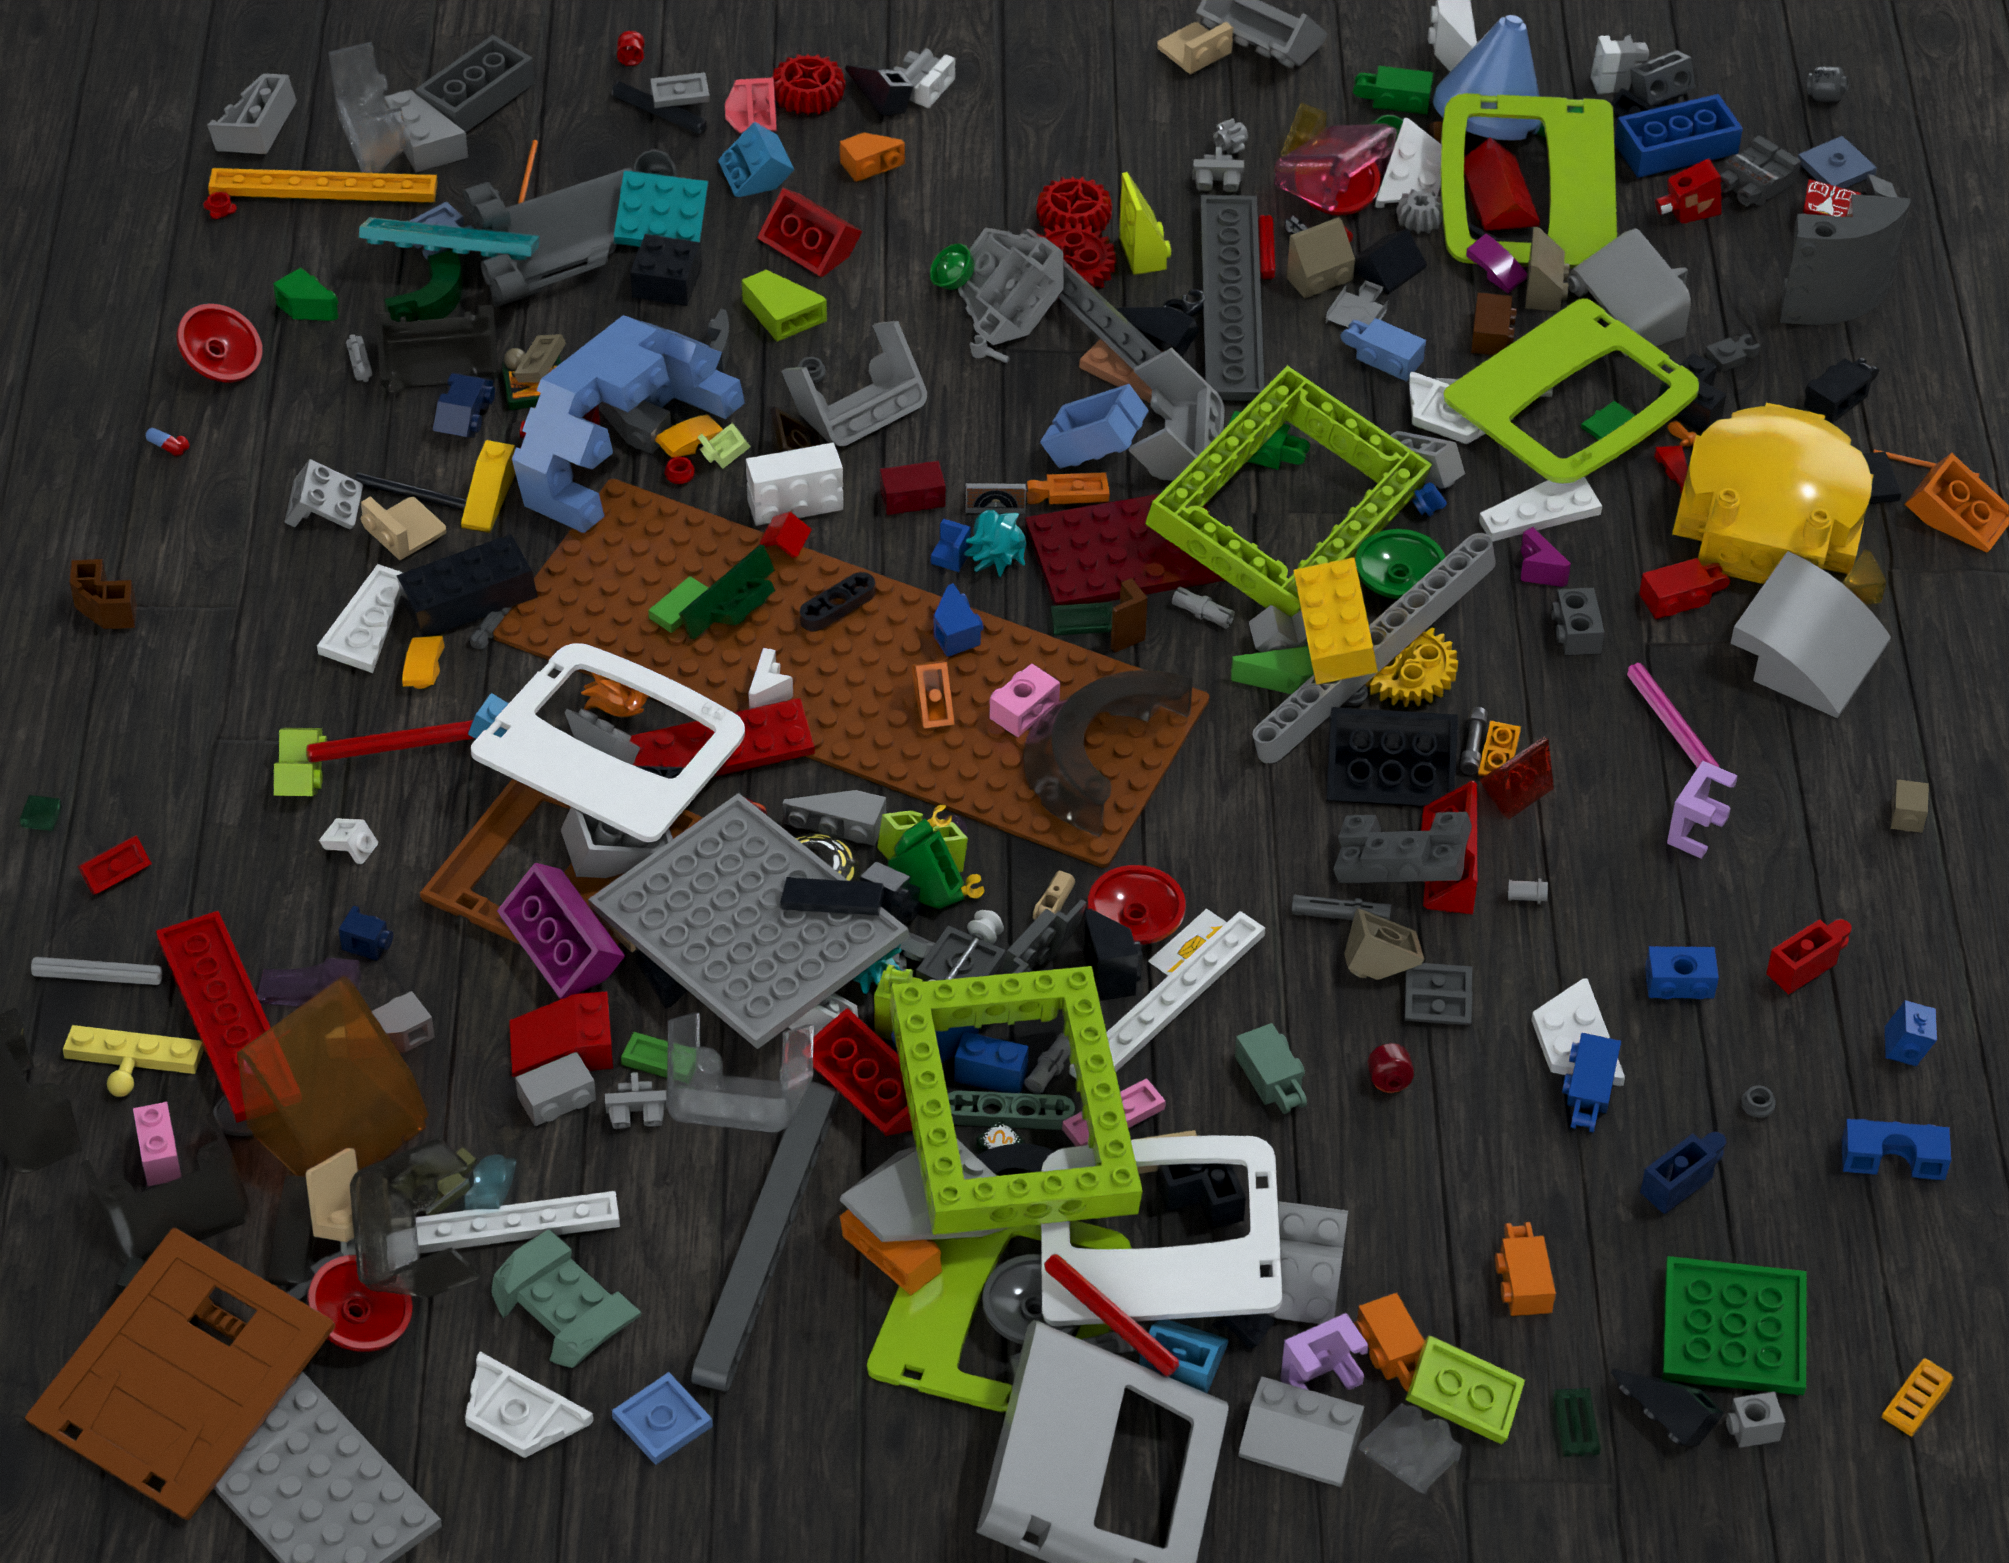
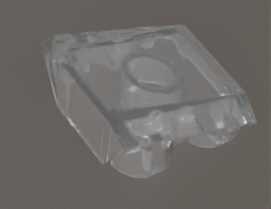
[1358,1403,1462,1494]

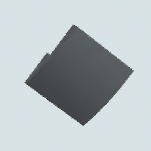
[1404,963,1473,1025]

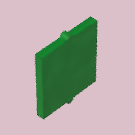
[1581,401,1639,445]

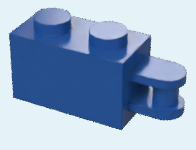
[1562,1032,1621,1133]

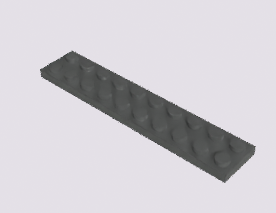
[1200,195,1265,401]

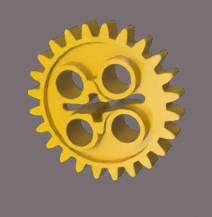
[1365,627,1458,707]

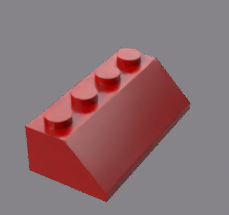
[798,1008,913,1136]

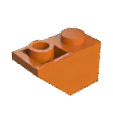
[840,133,905,182]

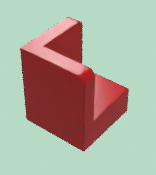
[759,511,812,558]

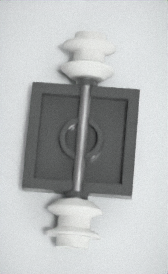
[916,910,1006,982]

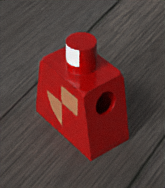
[1655,158,1722,224]

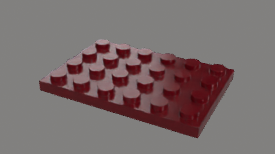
[1025,493,1225,611]

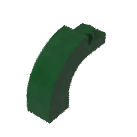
[384,250,463,328]

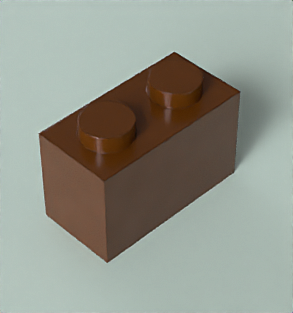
[1471,292,1517,355]

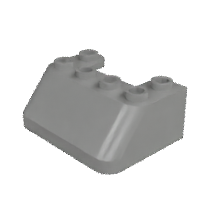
[1196,0,1328,69]

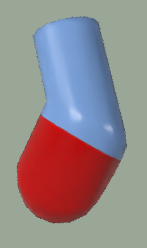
[146,428,189,456]

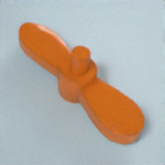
[1668,421,1697,447]

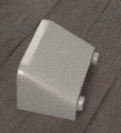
[1567,229,1691,357]

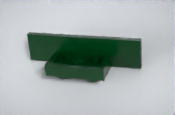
[679,545,775,639]

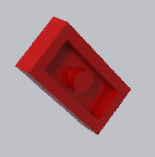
[77,835,152,895]

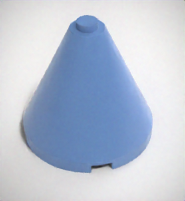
[1433,15,1541,140]

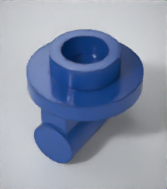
[1412,482,1447,516]

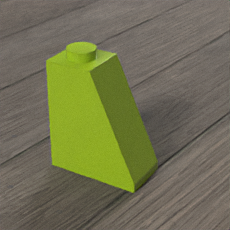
[742,270,827,342]

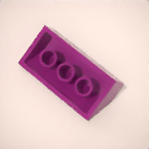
[497,863,625,999]

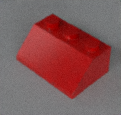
[757,188,863,277]

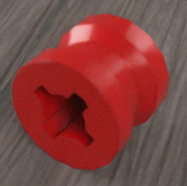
[617,31,645,66]

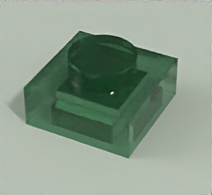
[20,795,62,831]

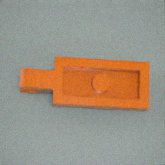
[1026,472,1110,504]

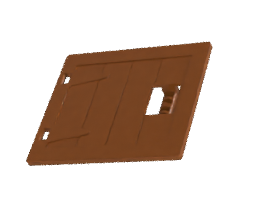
[25,1228,336,1520]

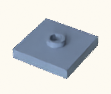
[1798,136,1877,188]

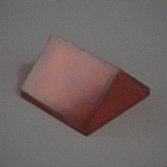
[1480,737,1554,819]

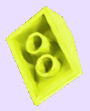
[1119,172,1171,275]

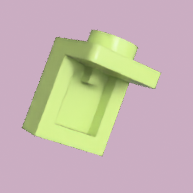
[698,423,751,469]

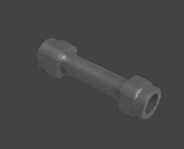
[1460,707,1488,775]

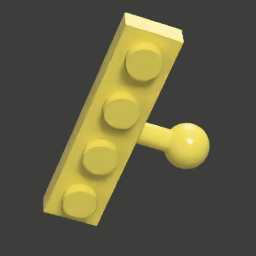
[63,1025,204,1097]

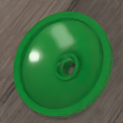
[1355,529,1446,599]

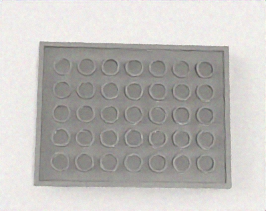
[588,793,909,1049]

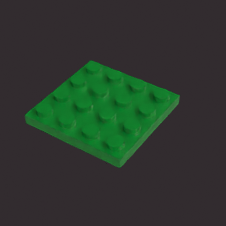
[1662,1256,1807,1396]

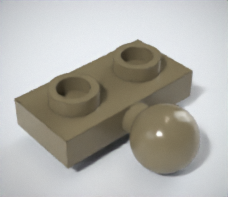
[504,334,566,383]

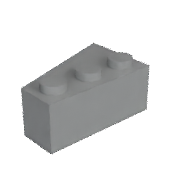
[207,74,297,154]
[384,89,468,173]

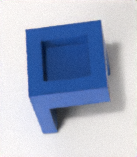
[931,519,971,572]

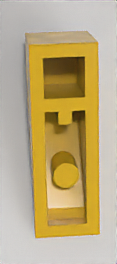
[461,440,516,533]

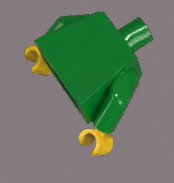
[888,805,984,909]

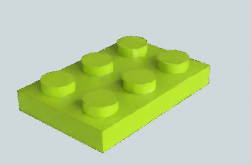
[1406,1335,1525,1444]

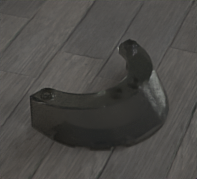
[1023,670,1193,837]

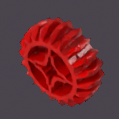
[772,53,845,116]
[1036,175,1113,233]

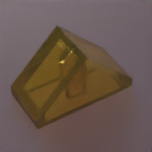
[1281,103,1327,162]
[1842,549,1887,605]

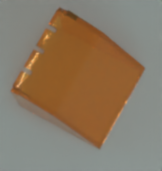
[237,975,429,1184]

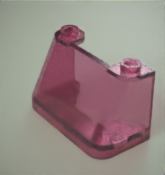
[1274,123,1397,211]

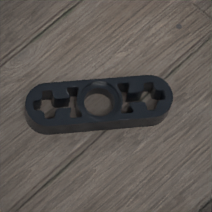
[800,572,875,631]

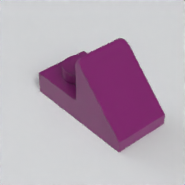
[1520,527,1571,587]

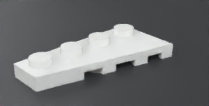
[317,564,403,673]

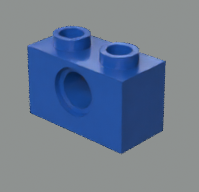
[1645,946,1719,999]

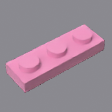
[1062,1078,1166,1146]

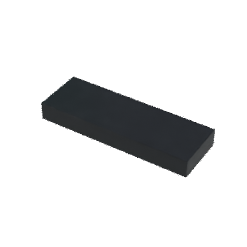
[780,877,885,916]

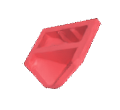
[725,78,777,134]

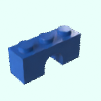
[1842,1119,1951,1180]

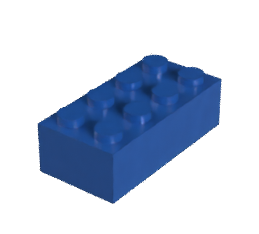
[1614,94,1743,178]

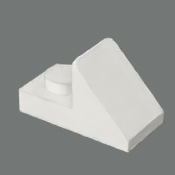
[749,648,793,709]

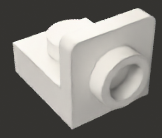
[319,818,378,864]

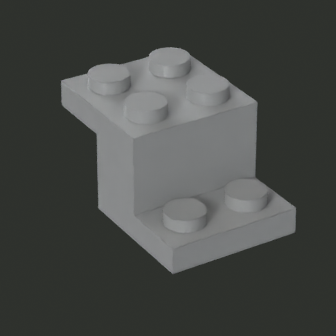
[1268,1201,1348,1324]

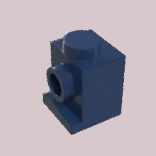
[339,906,393,961]

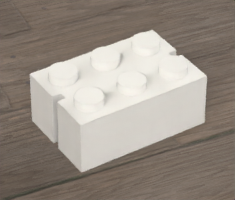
[746,443,843,526]

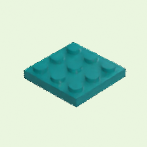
[613,170,708,247]

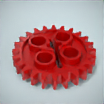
[1037,223,1116,299]

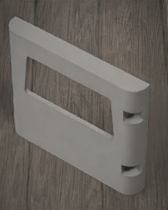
[976,1320,1228,1563]

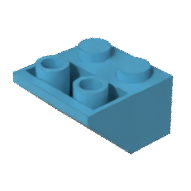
[718,122,794,198]
[1139,1319,1229,1393]

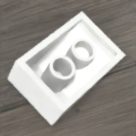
[1428,0,1477,72]

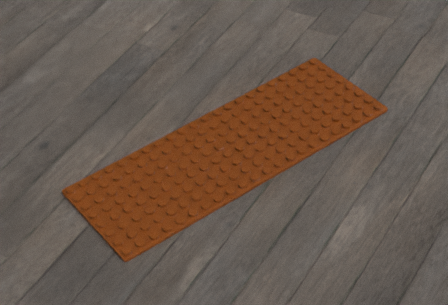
[493,479,1209,868]

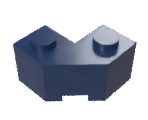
[433,373,495,438]

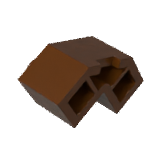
[69,559,137,629]

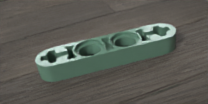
[948,1091,1075,1130]

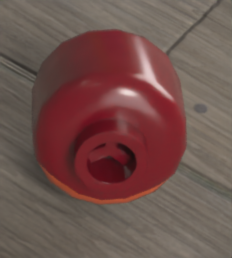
[1367,1043,1414,1093]

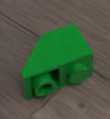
[273,268,339,321]

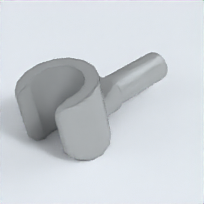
[970,335,1010,364]

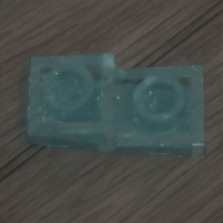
[464,1155,516,1209]

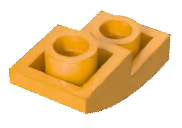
[655,414,723,457]
[402,636,445,689]
[1478,721,1521,781]

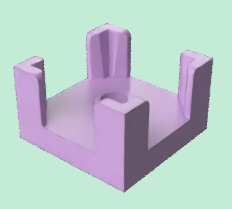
[1667,761,1737,859]
[1280,1313,1368,1390]

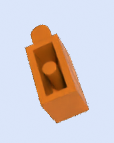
[1495,1222,1556,1316]
[1354,1293,1424,1392]

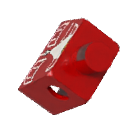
[1802,179,1861,217]

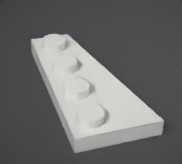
[1479,477,1602,541]

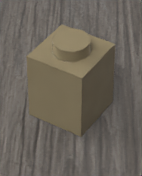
[1890,779,1929,833]

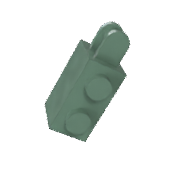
[1235,1023,1307,1114]

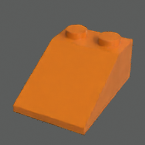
[1905,453,2009,553]

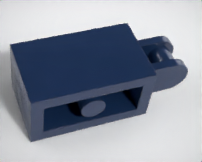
[1640,1132,1726,1214]

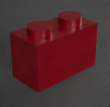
[880,461,946,515]

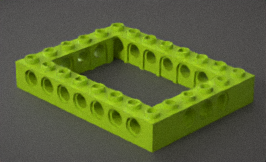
[1145,365,1432,617]
[889,966,1142,1235]

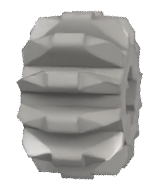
[1396,189,1443,234]

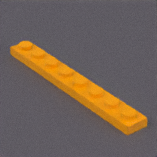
[208,168,438,202]

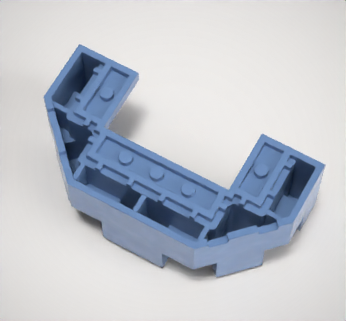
[512,315,745,533]

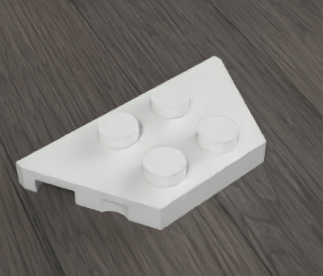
[1375,118,1441,208]
[1409,371,1511,444]
[1531,978,1625,1086]
[465,1352,593,1458]

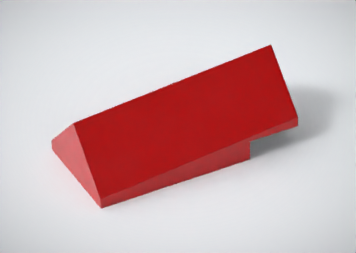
[1464,137,1540,231]
[1421,780,1478,914]

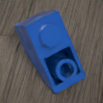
[934,583,984,657]

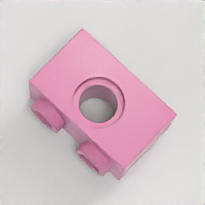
[989,664,1060,737]
[133,1102,182,1186]

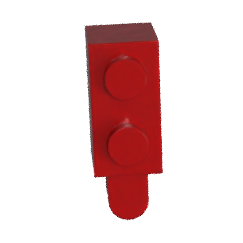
[1639,558,1730,619]
[1766,919,1852,994]

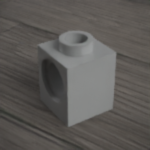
[1726,1392,1785,1447]

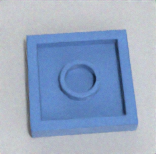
[612,1372,713,1465]

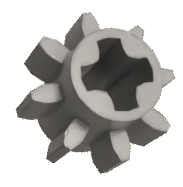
[1213,118,1248,155]

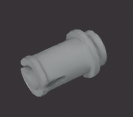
[1508,878,1548,904]

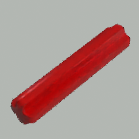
[1258,214,1276,280]

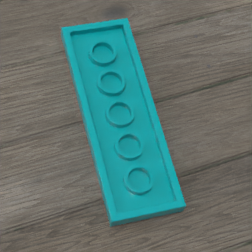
[359,217,540,260]

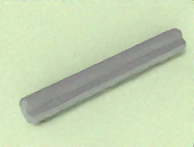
[31,957,163,985]

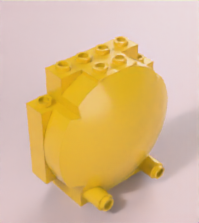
[1672,402,1873,584]

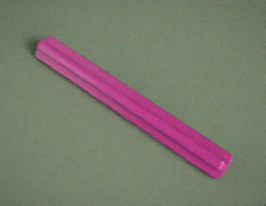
[1627,663,1719,768]

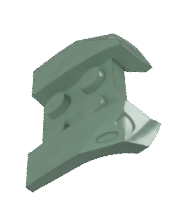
[492,1229,641,1368]

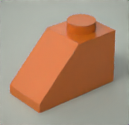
[911,661,955,728]

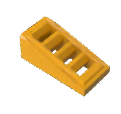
[1881,1358,1953,1437]

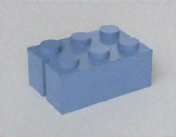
[1040,384,1149,469]

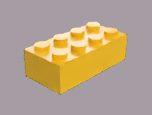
[1293,557,1378,685]

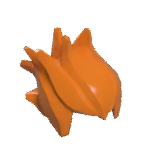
[581,672,650,718]

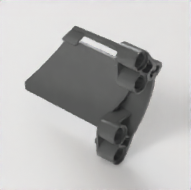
[463,168,633,308]

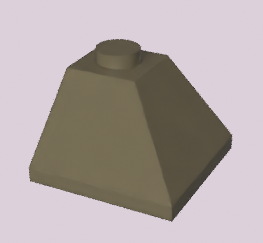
[1344,908,1424,980]

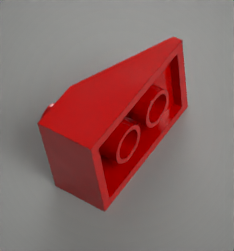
[509,991,613,1077]

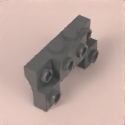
[1333,812,1472,883]

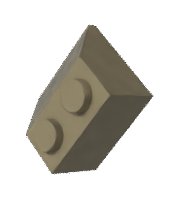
[1287,217,1355,299]
[1525,227,1570,311]

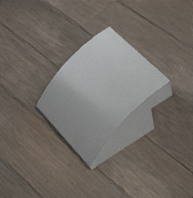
[1731,551,1891,718]

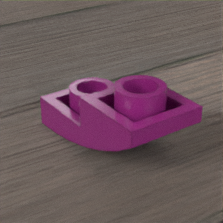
[1466,234,1528,293]

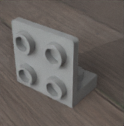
[284,459,363,529]

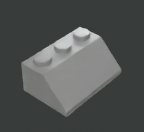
[1238,1376,1364,1488]

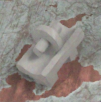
[1192,147,1244,192]
[605,1072,667,1129]

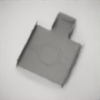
[1326,280,1388,327]

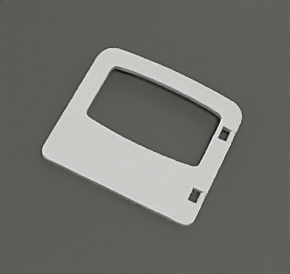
[471,643,745,842]
[1041,1136,1283,1326]

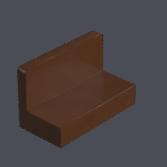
[1111,578,1148,653]

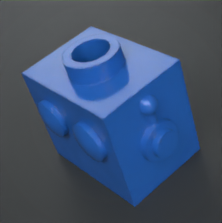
[1885,1000,1937,1066]

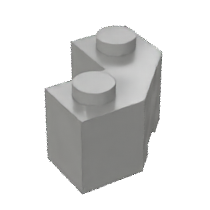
[1249,605,1308,652]

